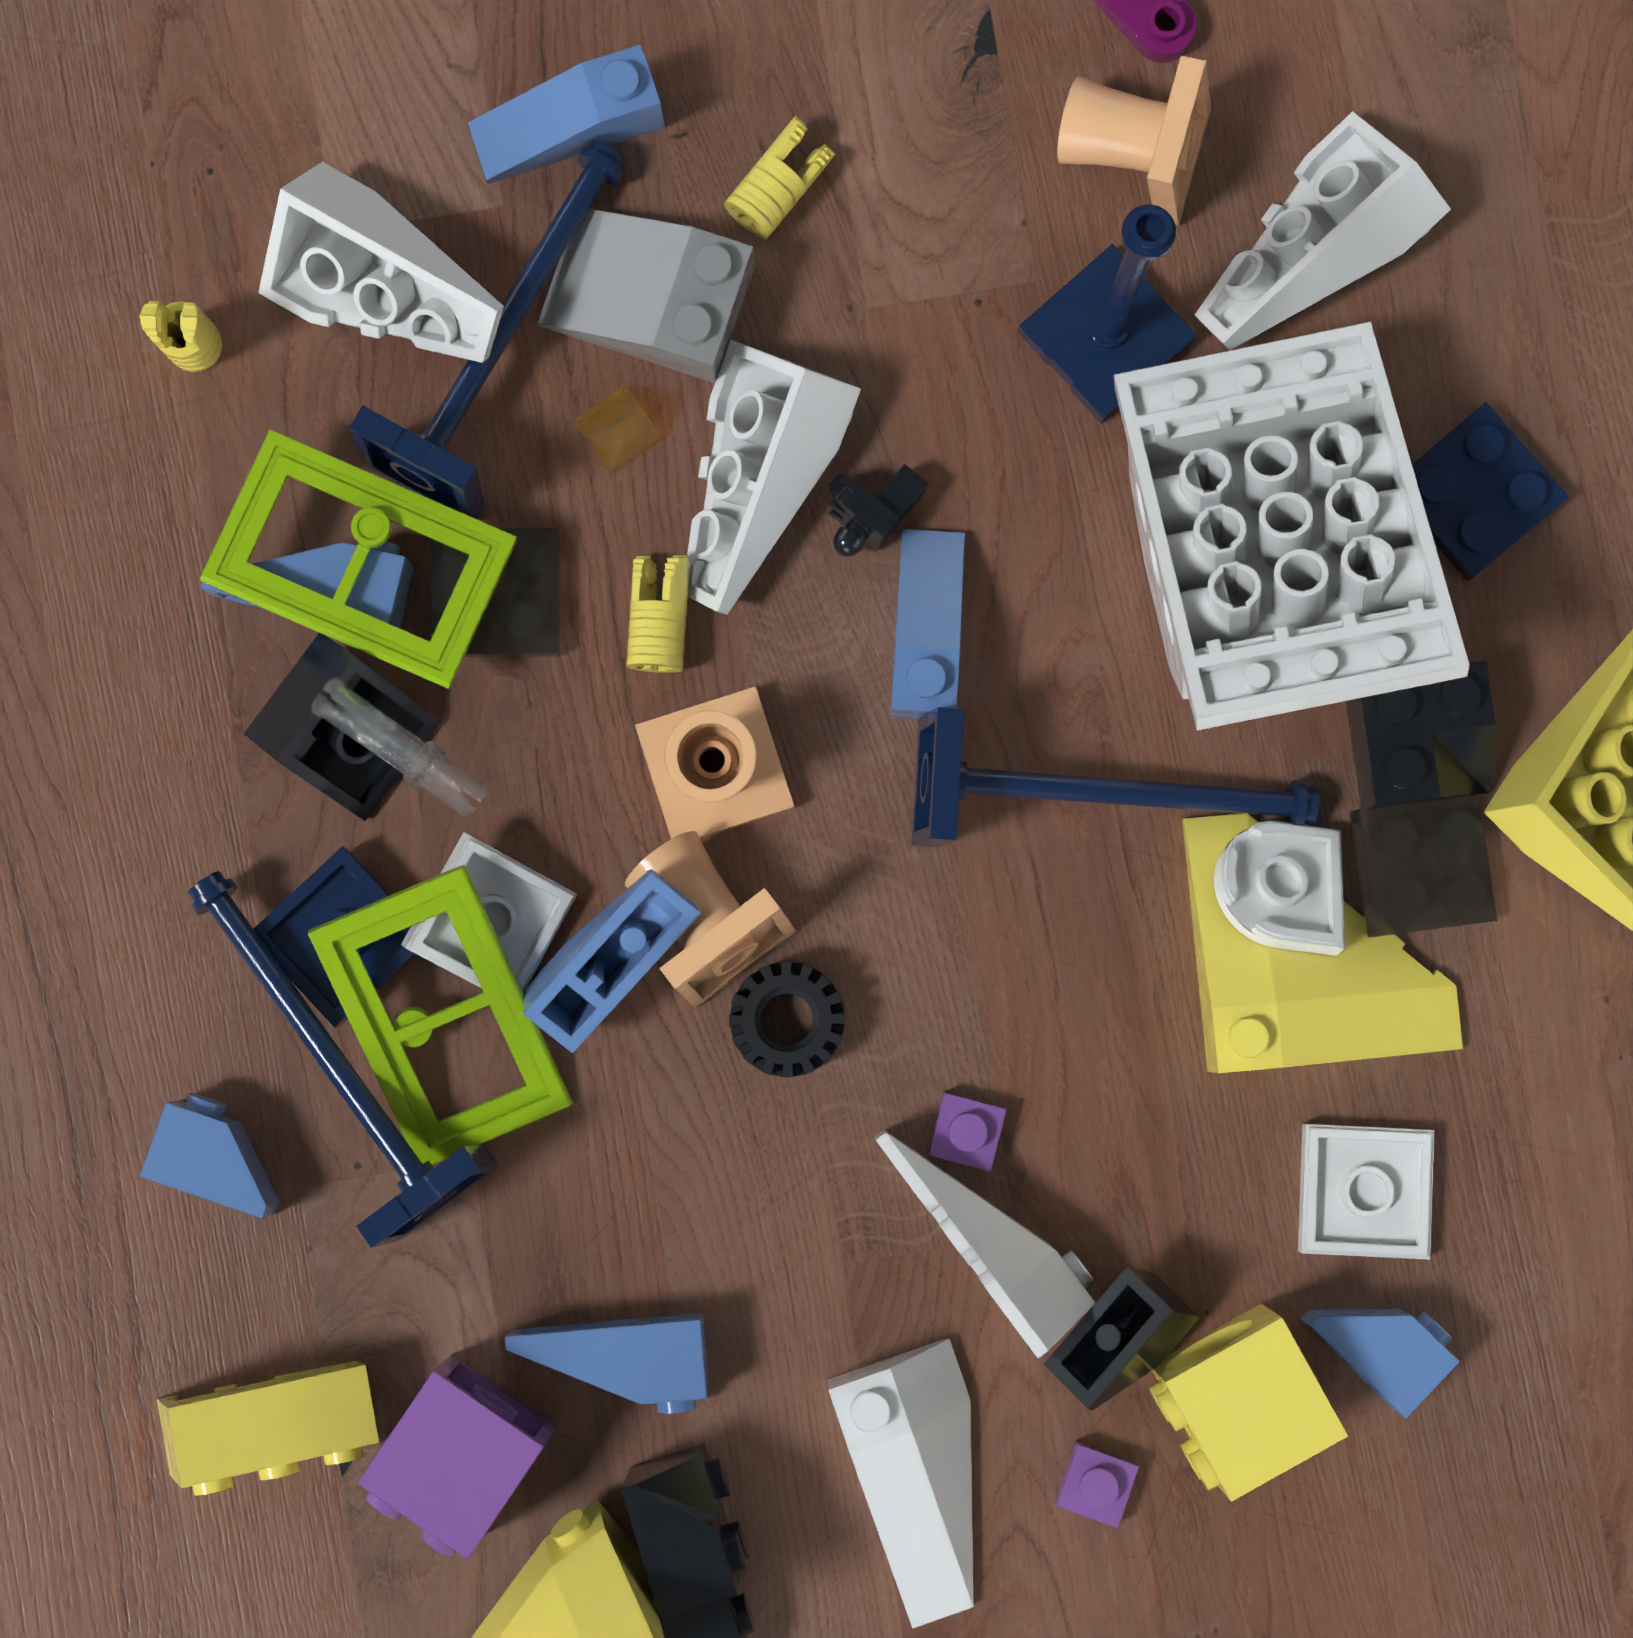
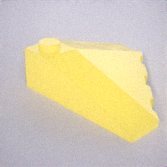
[1484,629,1633,931]
[1182,813,1463,1073]
[471,1499,665,1638]

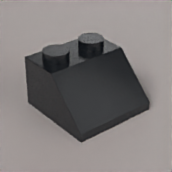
[244,633,440,821]

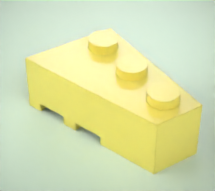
[157,1361,379,1496]

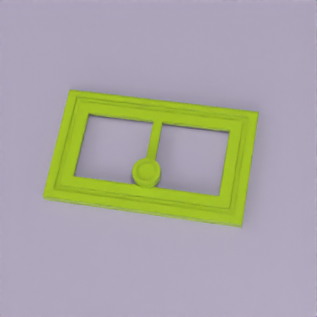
[200,429,518,689]
[308,865,573,1165]

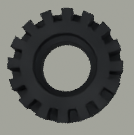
[729,961,845,1078]

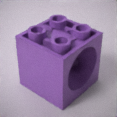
[357,1355,556,1560]

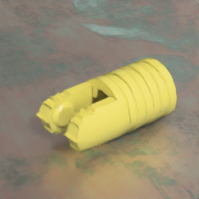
[724,115,836,240]
[139,301,223,372]
[626,555,690,673]

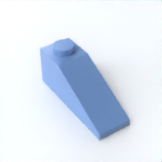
[468,44,665,184]
[890,529,965,719]
[200,541,414,628]
[523,868,701,1053]
[505,1313,709,1414]

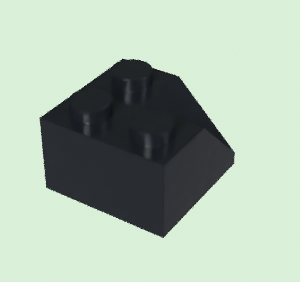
[1346,660,1496,810]
[621,1444,749,1620]

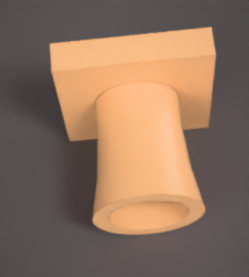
[1057,56,1211,226]
[635,686,795,839]
[625,831,796,1008]

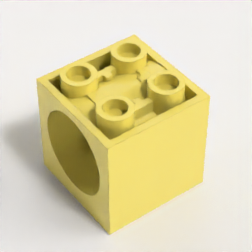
[1148,1304,1348,1502]

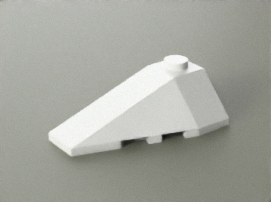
[1195,111,1451,351]
[258,161,504,363]
[687,340,861,615]
[875,1130,1095,1359]
[828,1337,974,1629]

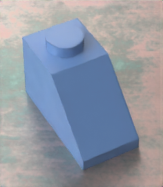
[139,1093,279,1219]
[1300,1309,1460,1418]

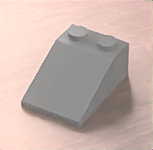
[538,209,755,383]

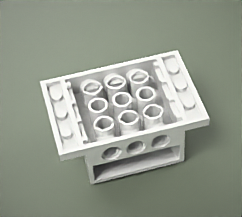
[1114,322,1470,730]

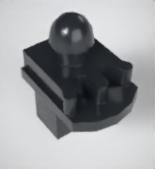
[829,464,929,557]

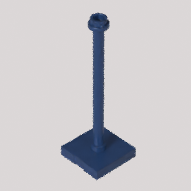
[349,141,625,519]
[1017,205,1196,424]
[911,707,1319,847]
[188,871,498,1248]

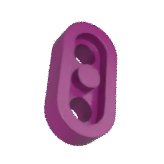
[1094,0,1197,63]

